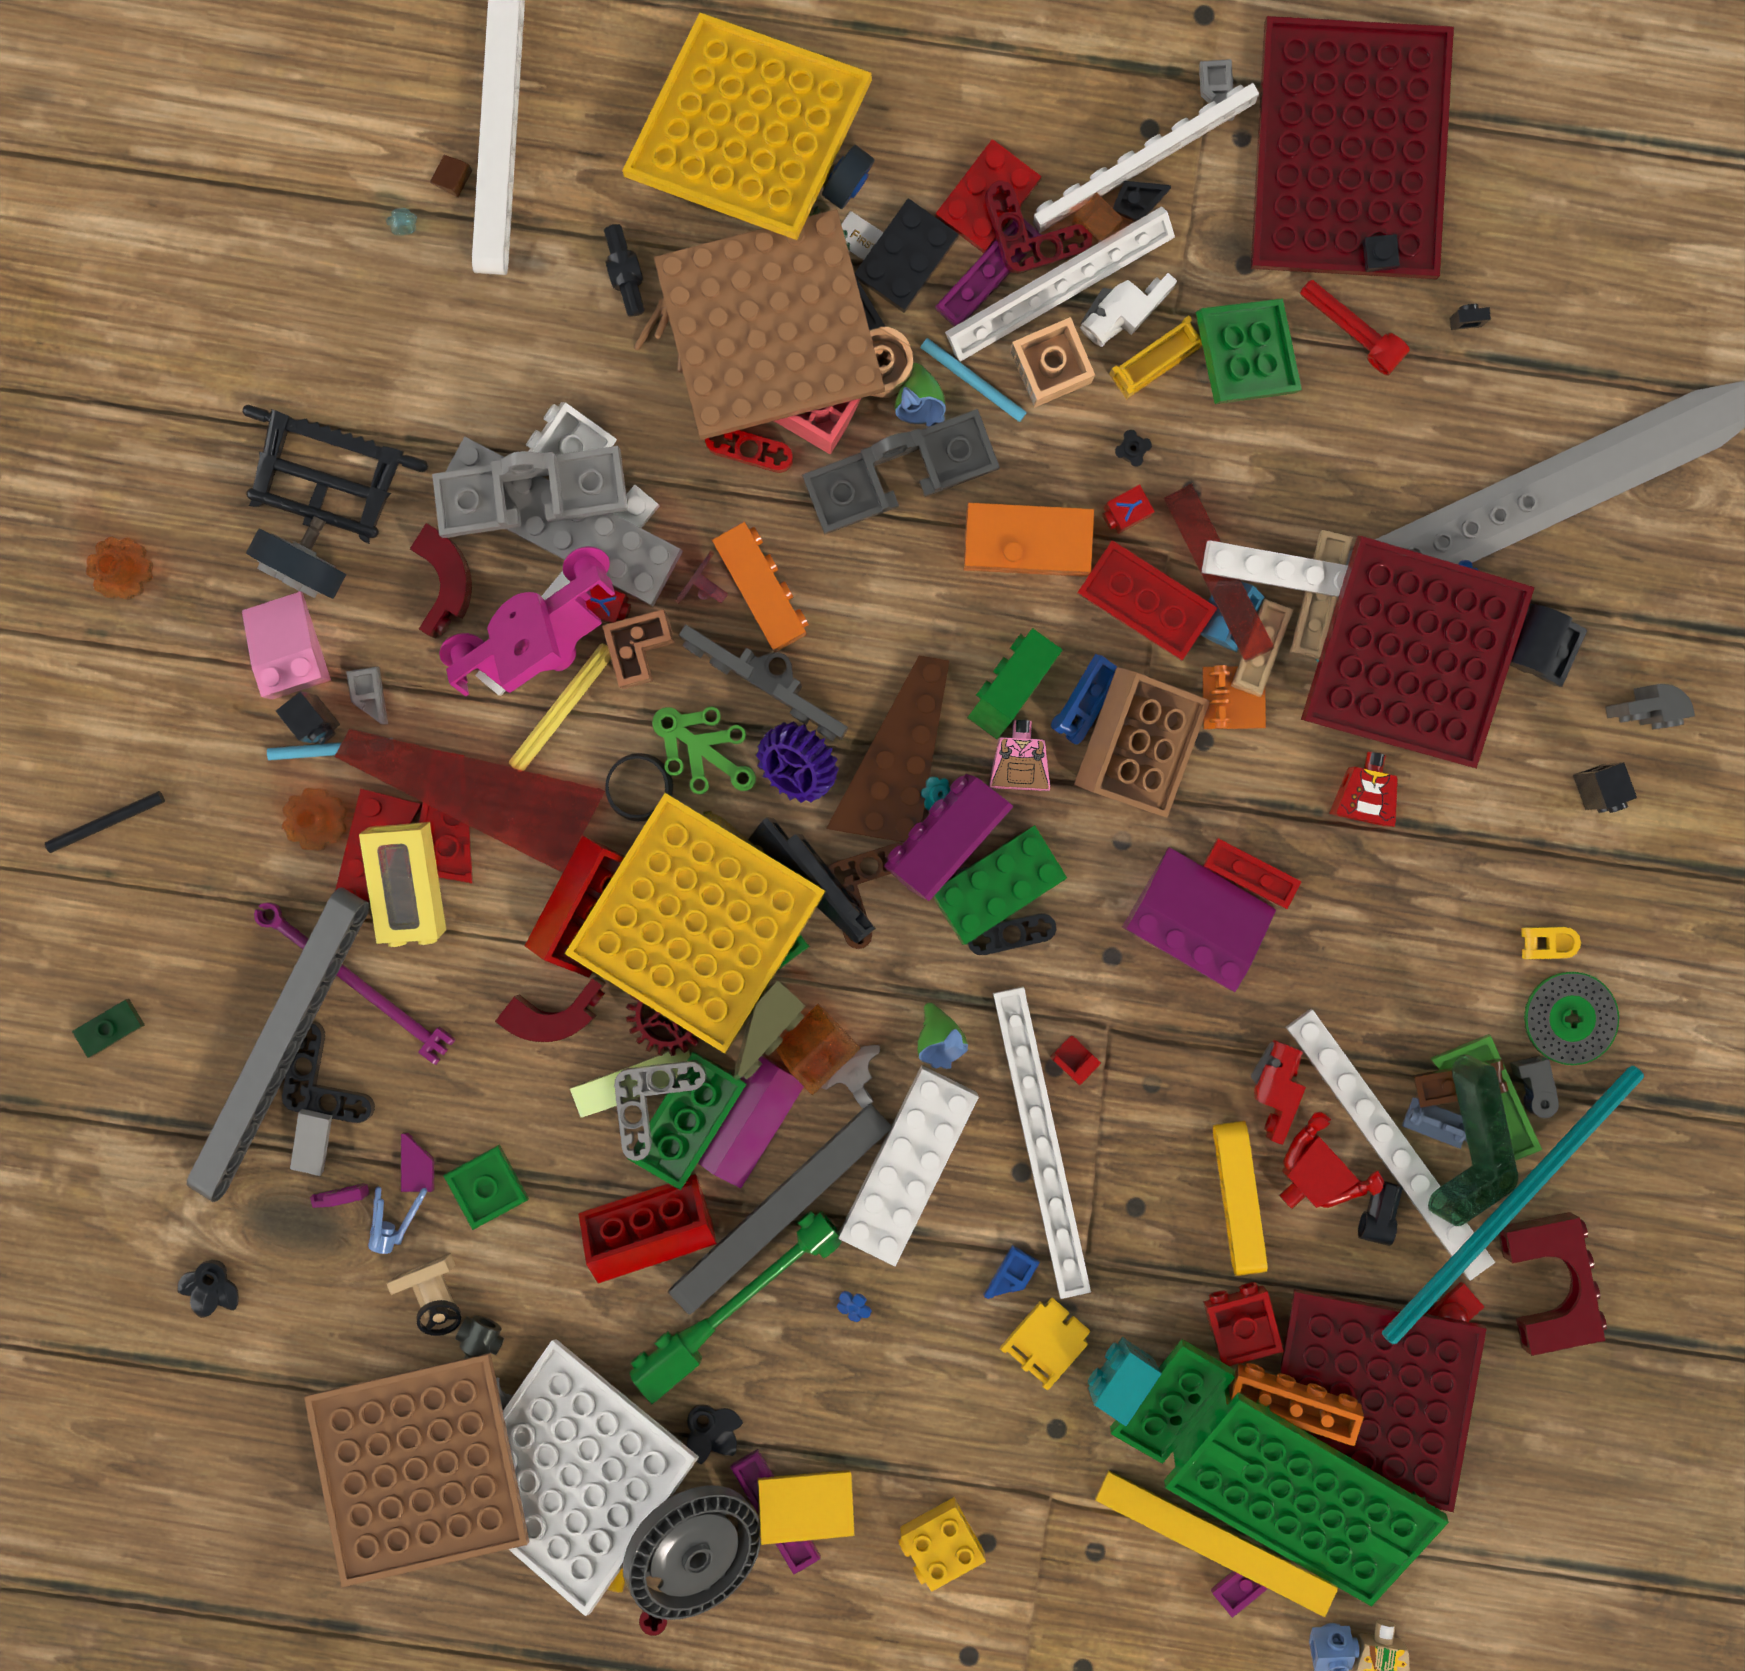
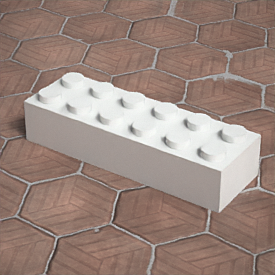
[839,1065,979,1266]

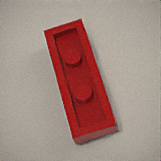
[1203,838,1302,909]

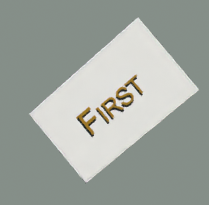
[842,211,883,260]

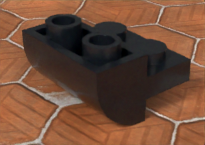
[1510,603,1587,687]

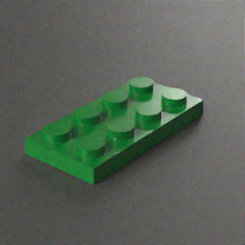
[933,825,1067,945]

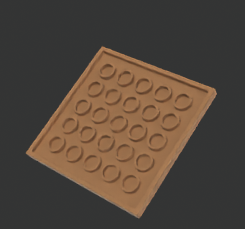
[654,209,885,440]
[304,1353,530,1588]

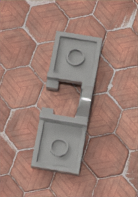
[432,446,628,538]

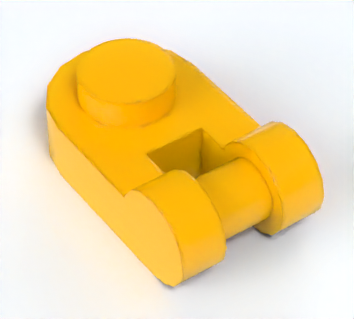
[1521,927,1581,959]

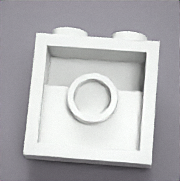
[526,402,617,455]

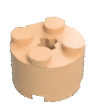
[869,327,913,398]

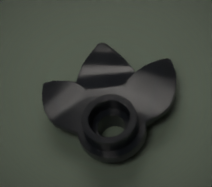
[177,1260,239,1318]
[687,1405,743,1464]

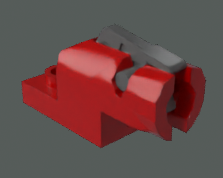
[1251,1040,1306,1145]

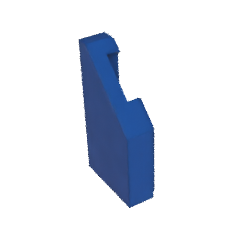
[983,1245,1040,1299]

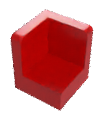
[1050,1035,1101,1086]

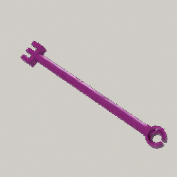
[254,902,455,1065]

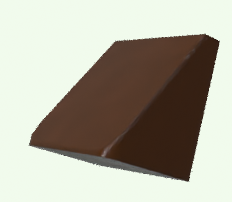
[430,155,473,198]

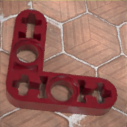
[985,181,1093,274]

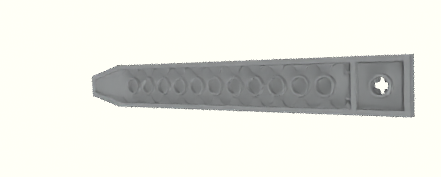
[1337,381,1745,600]

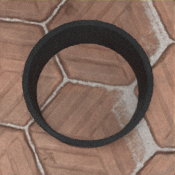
[605,753,673,821]

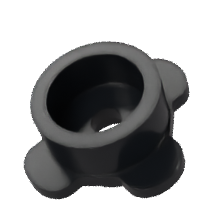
[1115,430,1152,467]

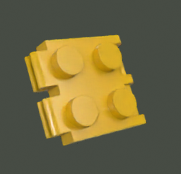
[1000,1297,1090,1390]

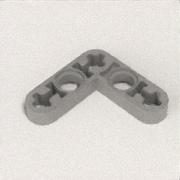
[614,1060,707,1161]

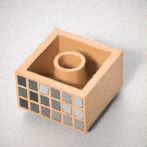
[1010,317,1095,408]

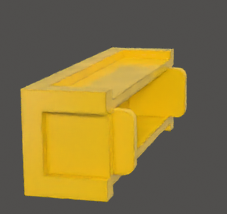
[1109,315,1203,400]

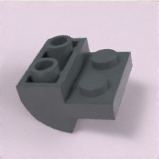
[1605,684,1695,730]

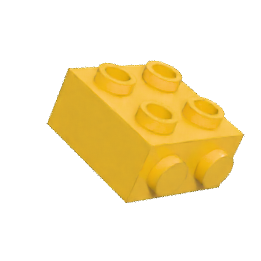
[898,1497,986,1592]

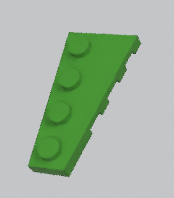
[1431,1034,1542,1162]

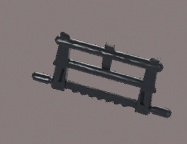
[242,405,428,544]

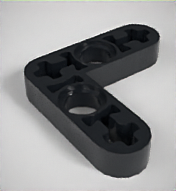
[955,867,1056,955]
[282,1021,375,1123]

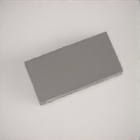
[290,1109,332,1176]

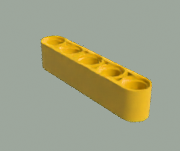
[1213,1120,1268,1276]

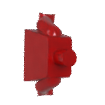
[1279,1112,1384,1209]

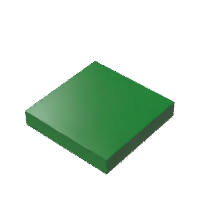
[443,1144,529,1230]

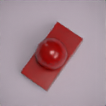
[1425,1282,1485,1322]

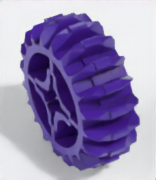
[756,721,839,803]

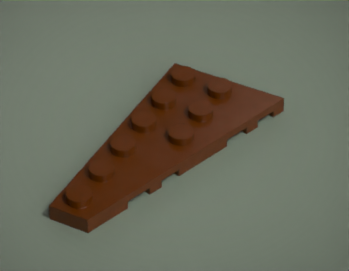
[826,655,950,842]

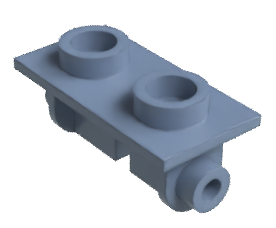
[1402,1097,1473,1149]

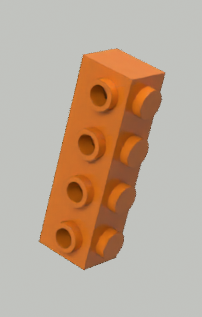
[712,522,809,653]
[1229,1363,1364,1446]

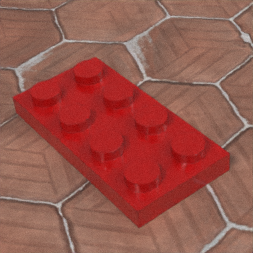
[1077,540,1217,661]

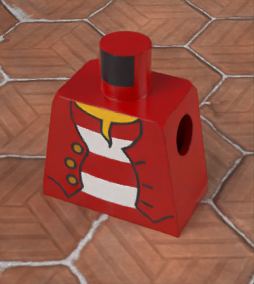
[1330,752,1398,827]

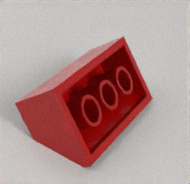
[524,836,625,978]
[578,1174,717,1284]

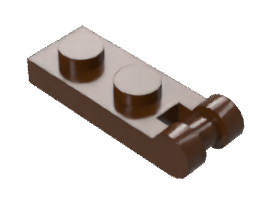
[1413,1059,1508,1108]

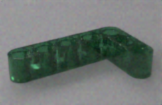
[1428,1055,1518,1226]

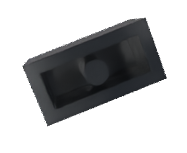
[276,691,340,744]
[1573,762,1637,813]

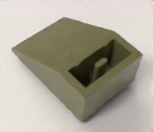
[733,980,806,1080]

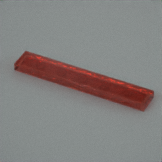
[1164,484,1275,662]

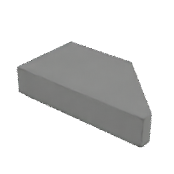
[1199,59,1235,121]
[346,667,388,725]

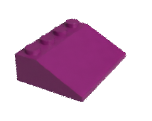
[1122,847,1276,992]

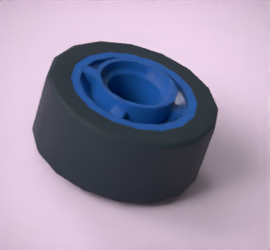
[822,145,875,209]

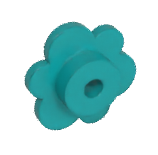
[921,776,951,810]

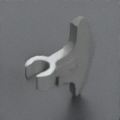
[820,1045,880,1108]

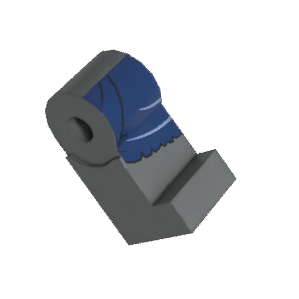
[1510,1055,1559,1118]

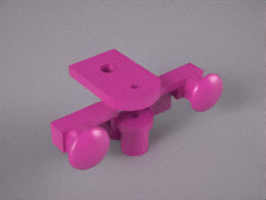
[439,546,615,697]

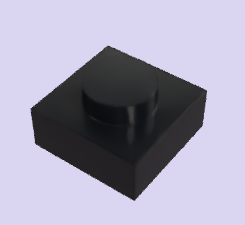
[1362,234,1400,272]
[1450,304,1491,330]

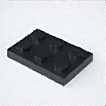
[854,198,959,313]

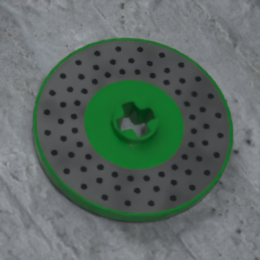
[1524,972,1619,1065]

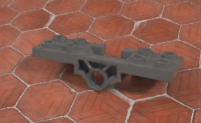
[802,409,1000,535]
[679,624,848,742]

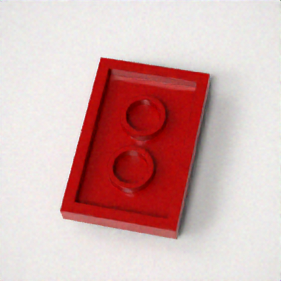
[935,139,1042,253]

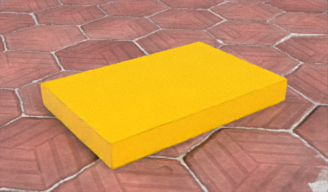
[757,1470,855,1545]

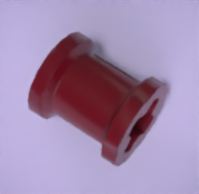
[639,1610,667,1636]

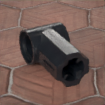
[1358,1181,1403,1246]

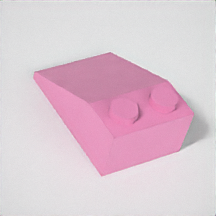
[242,591,331,700]

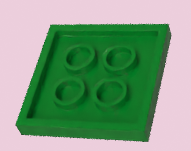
[1195,298,1302,404]

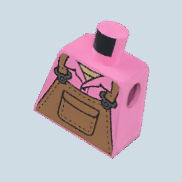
[988,720,1050,791]

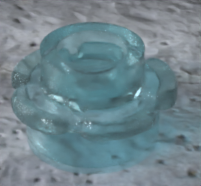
[386,208,417,236]

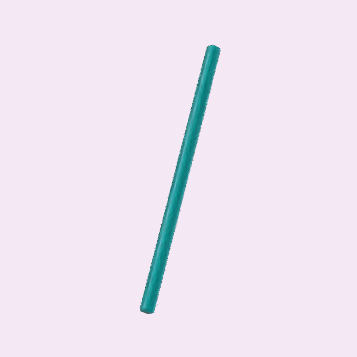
[1382,1066,1644,1344]

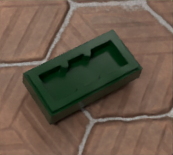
[72,999,145,1058]

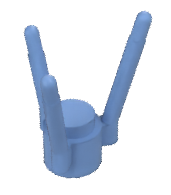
[368,1186,427,1254]

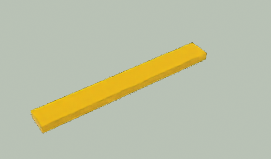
[1095,1470,1338,1617]

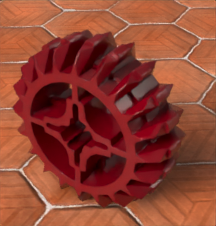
[626,995,699,1056]

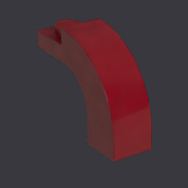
[410,523,472,639]
[495,976,606,1042]

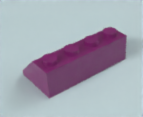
[884,773,1013,901]

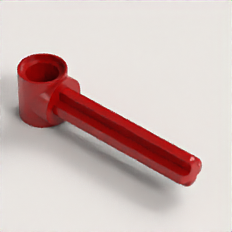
[1300,280,1410,376]

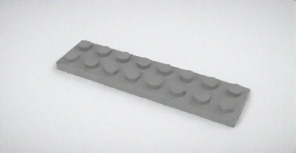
[445,436,683,606]

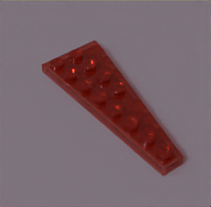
[334,729,605,873]

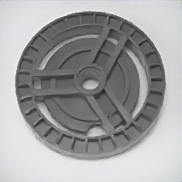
[623,1486,761,1620]

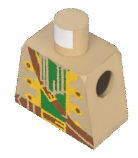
[1349,1619,1410,1671]

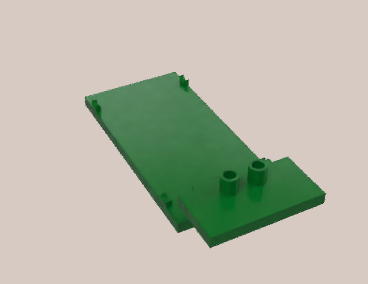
[1110,1339,1449,1607]

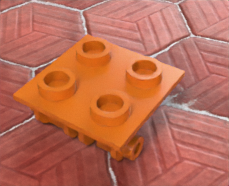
[1202,665,1266,729]

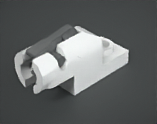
[1080,273,1177,347]

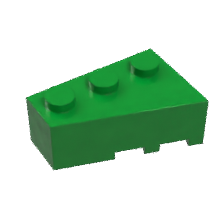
[967,628,1062,739]

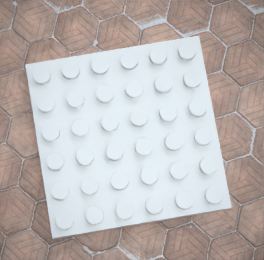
[503,1339,699,1616]

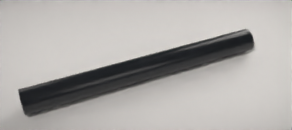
[45,791,165,853]

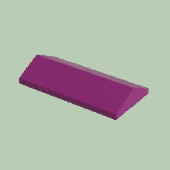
[698,1055,806,1188]

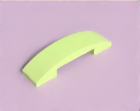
[570,1047,690,1118]

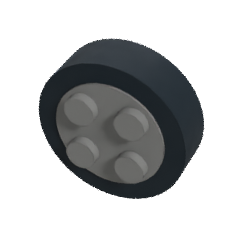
[246,516,347,599]

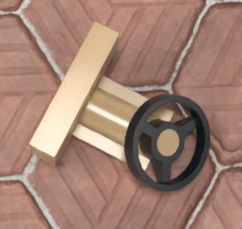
[386,1254,461,1336]

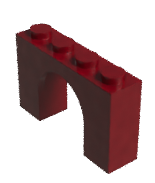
[1498,1212,1607,1356]

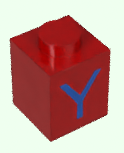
[1102,484,1155,534]
[586,584,631,624]

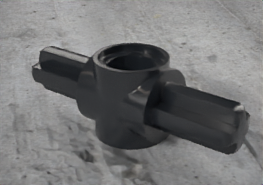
[604,224,645,317]

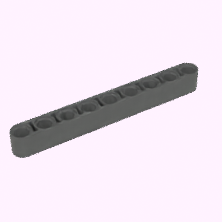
[668,1103,892,1315]

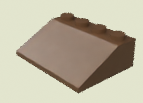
[1074,667,1210,818]

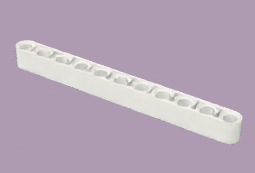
[472,0,525,275]

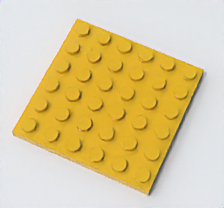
[622,12,872,240]
[565,793,826,1054]

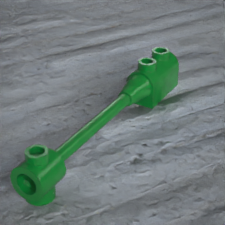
[629,1211,842,1405]

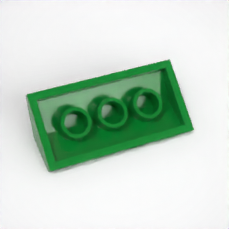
[627,1052,746,1190]

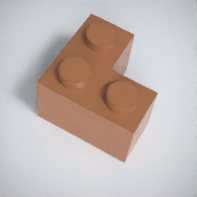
[602,609,675,689]

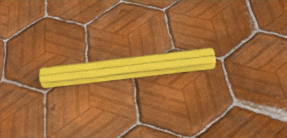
[509,643,611,772]

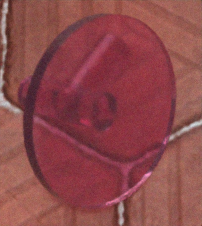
[675,550,728,604]

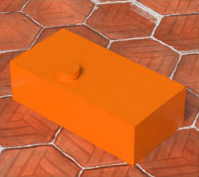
[963,503,1094,577]

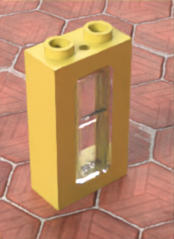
[359,822,446,947]

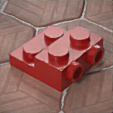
[1203,1282,1284,1366]

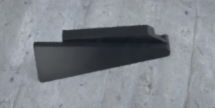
[748,817,876,943]

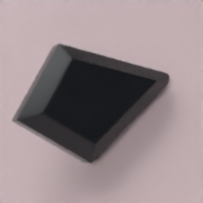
[1111,181,1171,222]

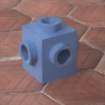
[1309,1623,1359,1671]

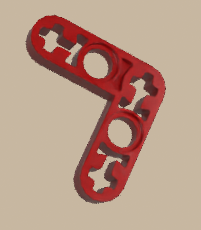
[705,430,793,473]

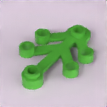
[652,707,756,794]

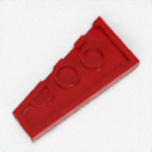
[410,749,473,883]
[335,789,422,904]

